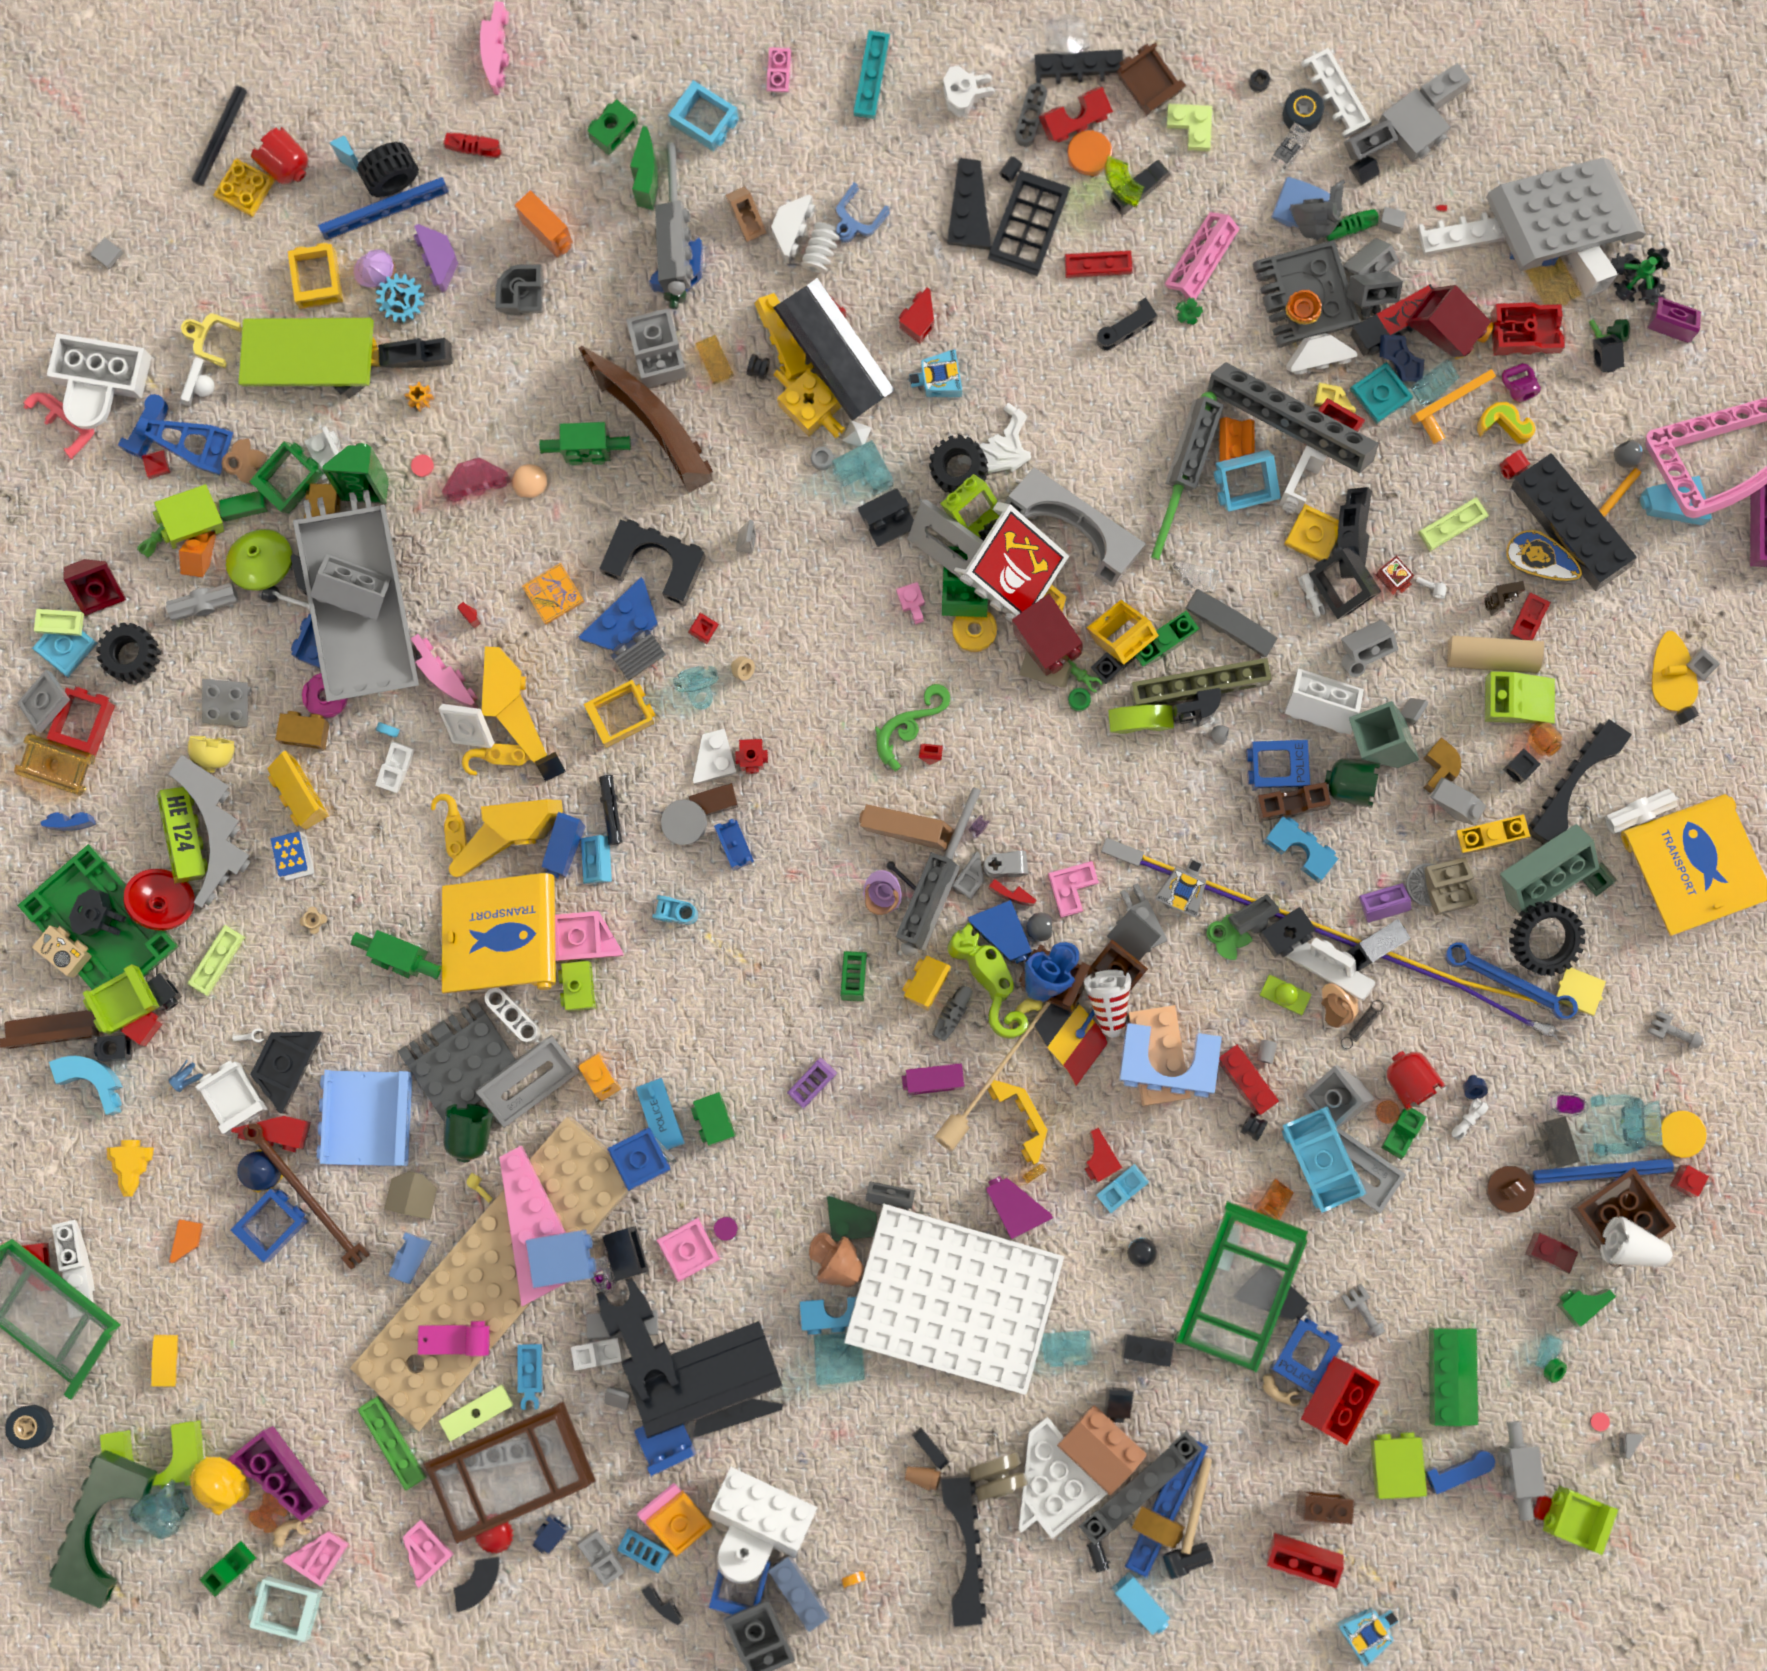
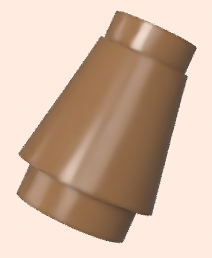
[905,1466,941,1491]

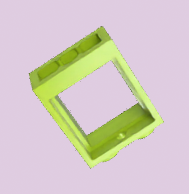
[940,474,1000,537]

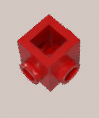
[735,739,768,774]

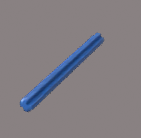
[1532,1159,1674,1184]

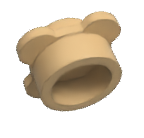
[299,906,327,934]

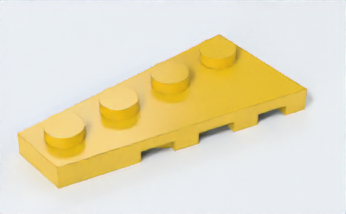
[754,293,815,381]

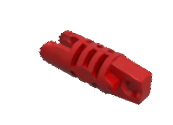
[443,133,502,158]

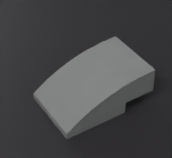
[626,308,687,388]

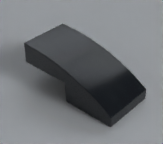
[641,1582,684,1625]

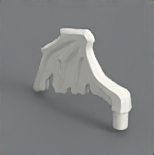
[957,403,1031,474]

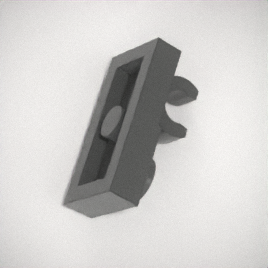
[865,1181,915,1211]

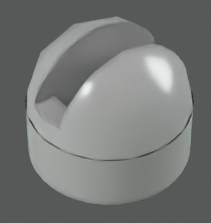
[1211,725,1229,745]

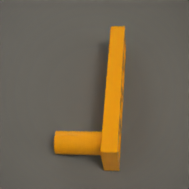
[1409,369,1496,444]

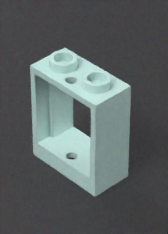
[248,1576,323,1642]

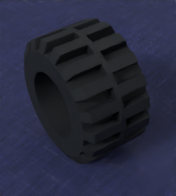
[357,142,419,198]
[929,435,989,494]
[96,622,161,684]

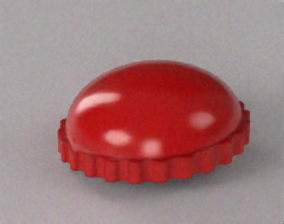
[474,1513,514,1554]

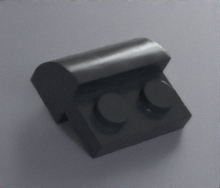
[1173,688,1221,727]

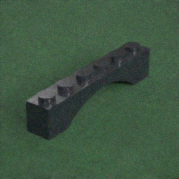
[1528,719,1632,845]
[941,1475,987,1627]

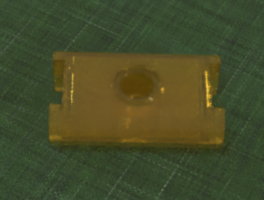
[14,734,95,796]

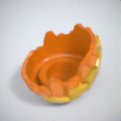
[1286,290,1322,325]

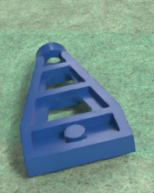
[135,417,234,476]

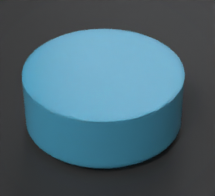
[376,722,400,738]

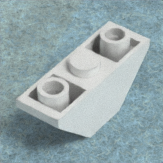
[771,195,815,264]
[1286,333,1358,375]

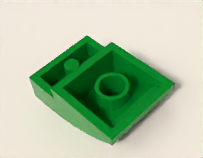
[630,125,658,211]
[941,546,988,617]

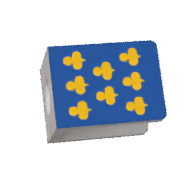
[270,831,314,881]

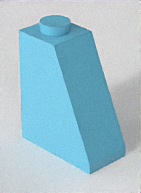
[1640,475,1712,525]
[1112,1571,1170,1635]

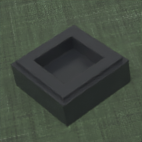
[535,751,566,782]

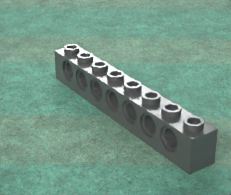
[1207,362,1379,473]

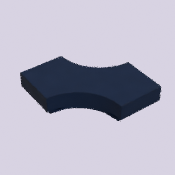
[1379,335,1425,382]

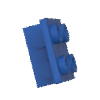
[634,1425,696,1476]

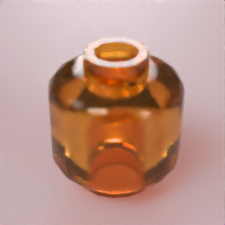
[1527,723,1562,757]

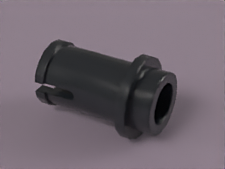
[1086,1541,1110,1573]

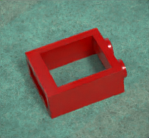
[47,686,115,757]

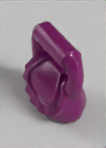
[1502,363,1541,402]

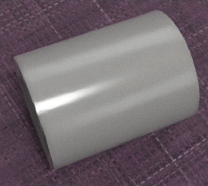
[1257,1040,1277,1064]

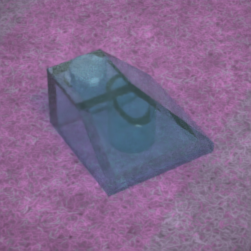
[814,1333,865,1385]

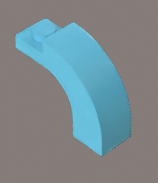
[49,1056,123,1116]

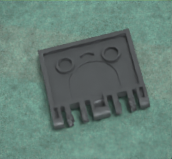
[1252,240,1360,348]
[398,999,516,1123]

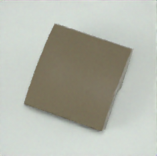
[1424,857,1479,916]

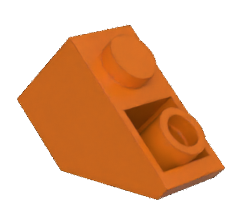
[179,531,216,578]

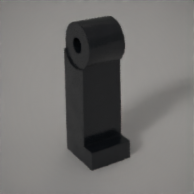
[1110,160,1170,216]
[1097,297,1158,351]

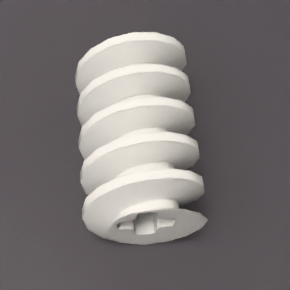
[801,222,840,273]

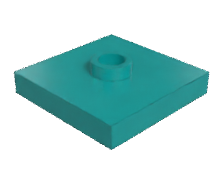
[1349,362,1414,425]

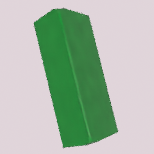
[219,491,268,522]

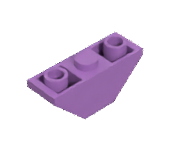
[414,224,459,292]

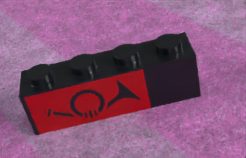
[1350,284,1433,357]

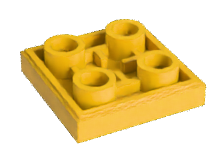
[213,158,275,217]

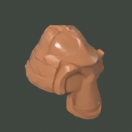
[809,1232,864,1287]

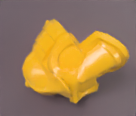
[189,1456,250,1516]

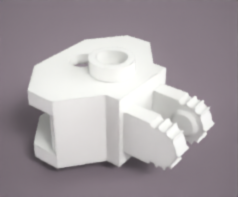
[943,66,995,117]

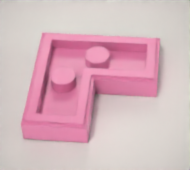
[1048,861,1099,918]

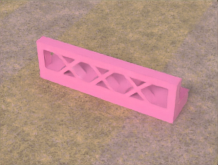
[1164,212,1240,300]

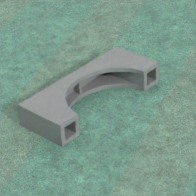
[1005,467,1146,587]

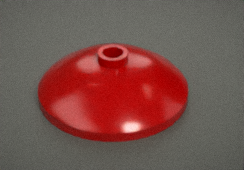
[123,869,195,931]

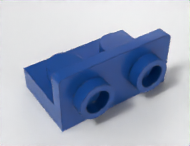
[291,613,321,669]

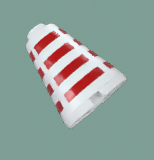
[1084,970,1131,1038]

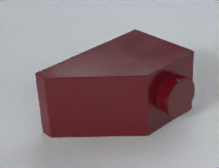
[1525,1233,1578,1274]

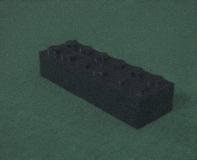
[1511,453,1637,592]

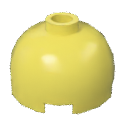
[187,736,235,772]

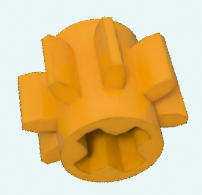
[404,382,434,412]

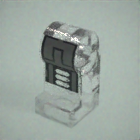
[1271,123,1311,170]

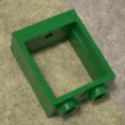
[249,441,324,514]

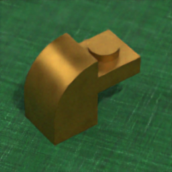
[1423,737,1461,793]
[1132,1506,1185,1549]

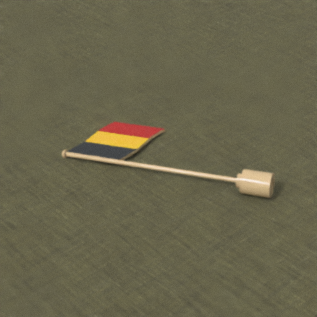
[934,1002,1108,1151]

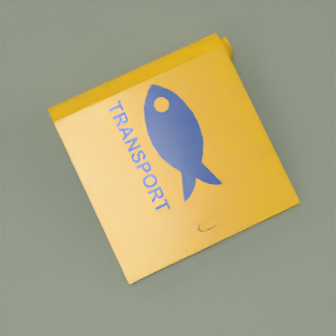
[1621,794,1767,936]
[442,873,556,994]

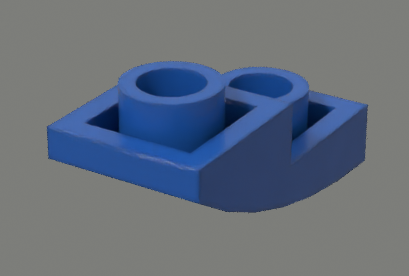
[40,812,96,831]

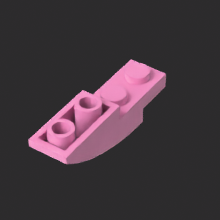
[480,1,509,95]
[410,634,478,708]

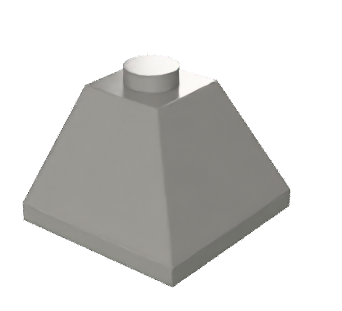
[1303,1065,1375,1129]

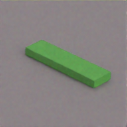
[357,1396,427,1491]

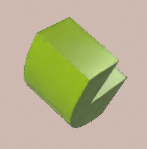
[1108,705,1174,734]

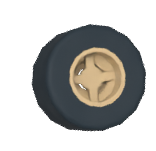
[5,1405,54,1449]

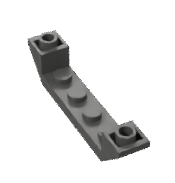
[1079,1430,1203,1545]

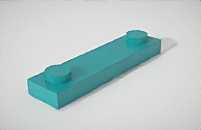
[853,30,890,119]

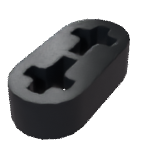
[912,1427,950,1470]

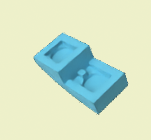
[1096,1164,1149,1213]

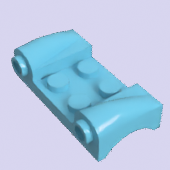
[1282,1106,1366,1213]

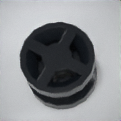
[746,354,770,380]
[1240,1112,1268,1141]

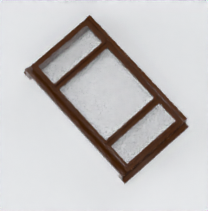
[423,1401,596,1544]

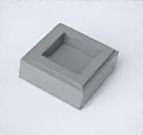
[90,237,123,269]

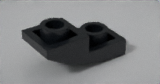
[1090,652,1136,684]

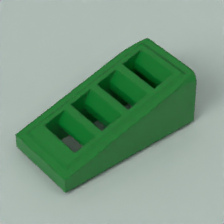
[840,951,867,1002]

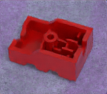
[1490,302,1565,356]

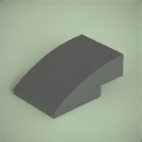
[723,1599,795,1671]

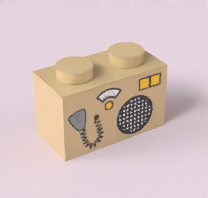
[32,926,92,978]

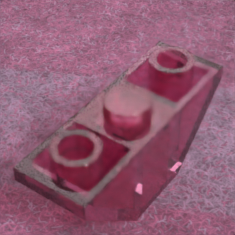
[442,457,512,502]

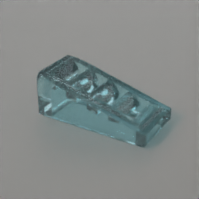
[1411,359,1459,405]

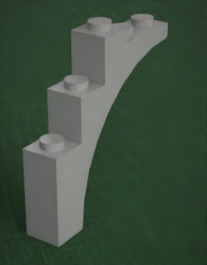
[168,755,251,908]

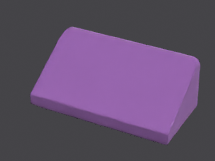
[1359,883,1411,923]

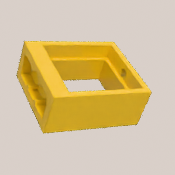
[287,243,343,309]
[1087,600,1159,664]
[583,680,656,748]

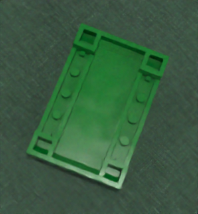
[17,844,179,991]

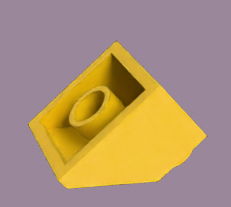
[902,955,951,1011]

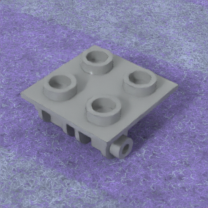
[202,679,252,727]

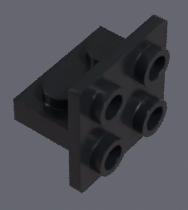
[858,488,914,547]

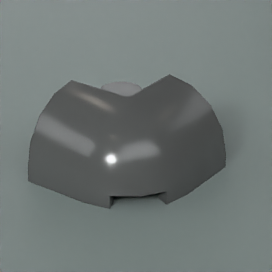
[495,264,544,316]

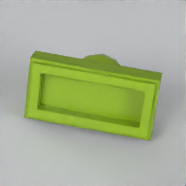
[1259,974,1312,1016]

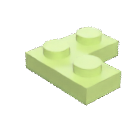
[1166,104,1212,151]

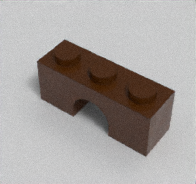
[1255,782,1331,822]

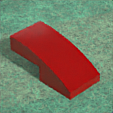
[1510,592,1551,641]
[988,879,1037,906]

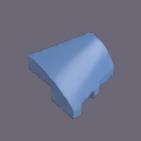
[388,1232,432,1284]

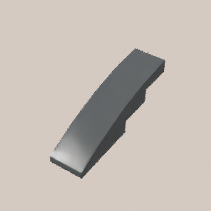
[1185,589,1277,657]

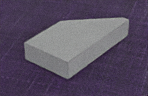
[952,851,984,900]

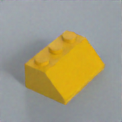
[267,750,329,830]

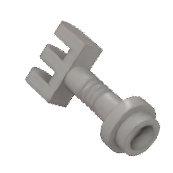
[1648,1011,1704,1050]
[1341,1284,1385,1339]

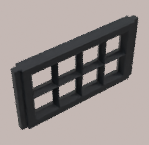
[988,170,1071,277]

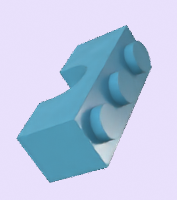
[1264,817,1339,883]
[800,1296,857,1335]

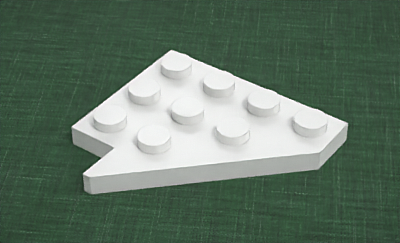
[1019,1417,1108,1539]

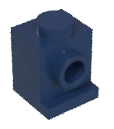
[532,1514,570,1554]

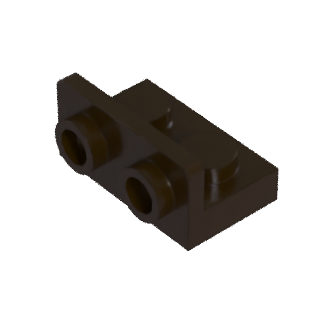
[1484,581,1525,616]

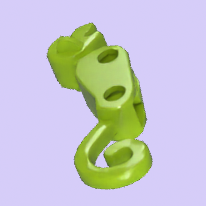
[947,922,1028,1039]

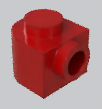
[1499,449,1531,480]

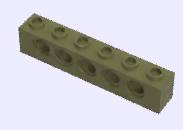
[1130,658,1272,706]

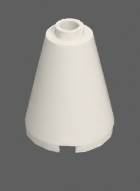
[1600,1216,1672,1267]

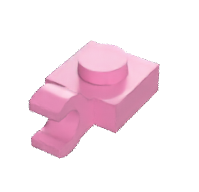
[896,582,925,625]

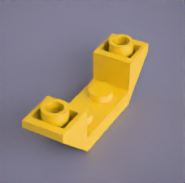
[987,1080,1047,1165]

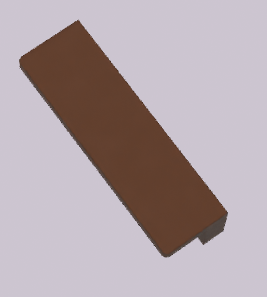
[0,1010,100,1049]

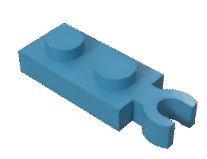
[517,1344,543,1410]

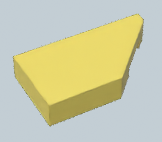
[1313,382,1356,413]

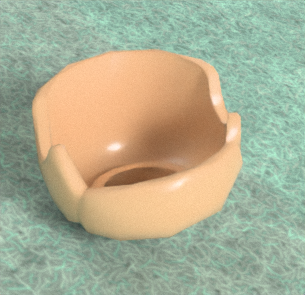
[512,464,547,498]

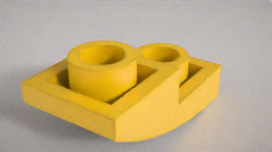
[151,1335,178,1387]

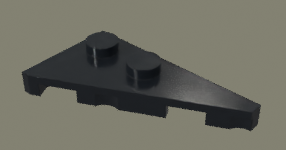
[694,1398,784,1437]

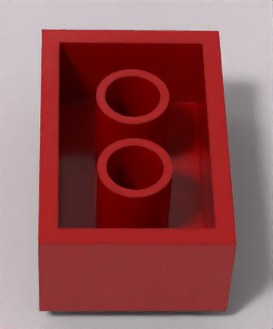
[1301,1356,1381,1446]

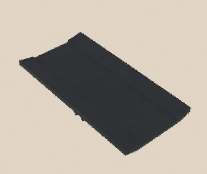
[773,278,895,421]
[629,1321,783,1439]

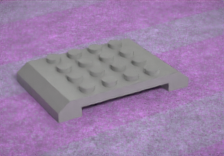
[1486,158,1646,271]

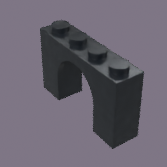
[599,519,706,606]

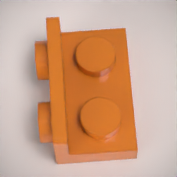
[1219,417,1255,462]

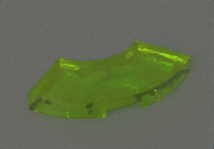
[1104,156,1144,208]

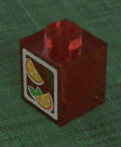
[1376,555,1414,595]

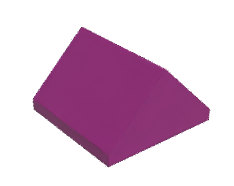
[1647,298,1701,343]

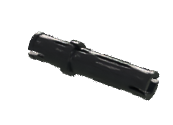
[599,775,623,845]

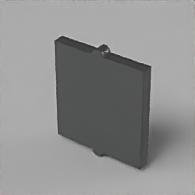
[1107,909,1161,961]

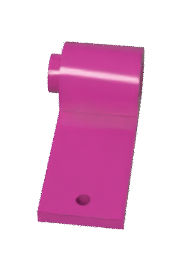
[418,1320,490,1356]

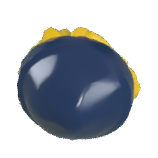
[237,1149,283,1193]

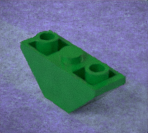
[1135,610,1199,667]

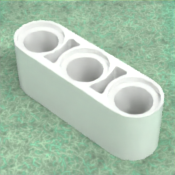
[485,988,540,1043]

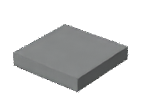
[17,670,70,733]

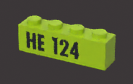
[157,787,208,884]

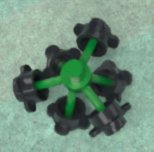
[1610,247,1670,306]

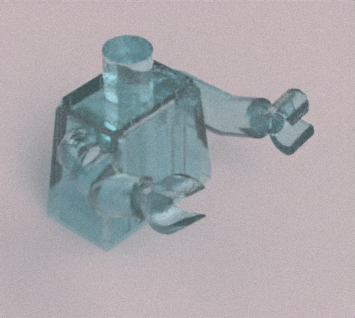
[1591,1094,1662,1156]

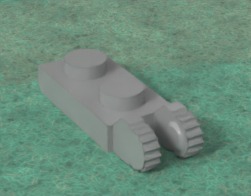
[1120,883,1168,948]

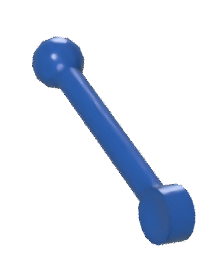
[1075,1009,1095,1039]

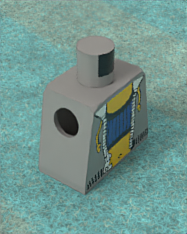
[1156,858,1206,918]

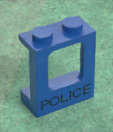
[1246,740,1310,791]
[1270,1318,1342,1394]

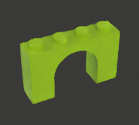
[100,1420,204,1491]

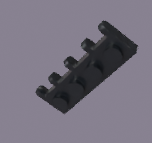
[1034,49,1123,84]

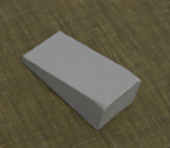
[736,520,756,554]

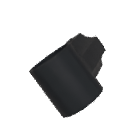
[1162,1542,1214,1579]

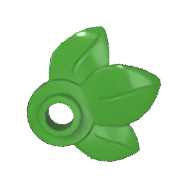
[1206,914,1252,960]

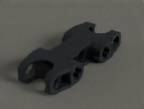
[596,1277,679,1402]

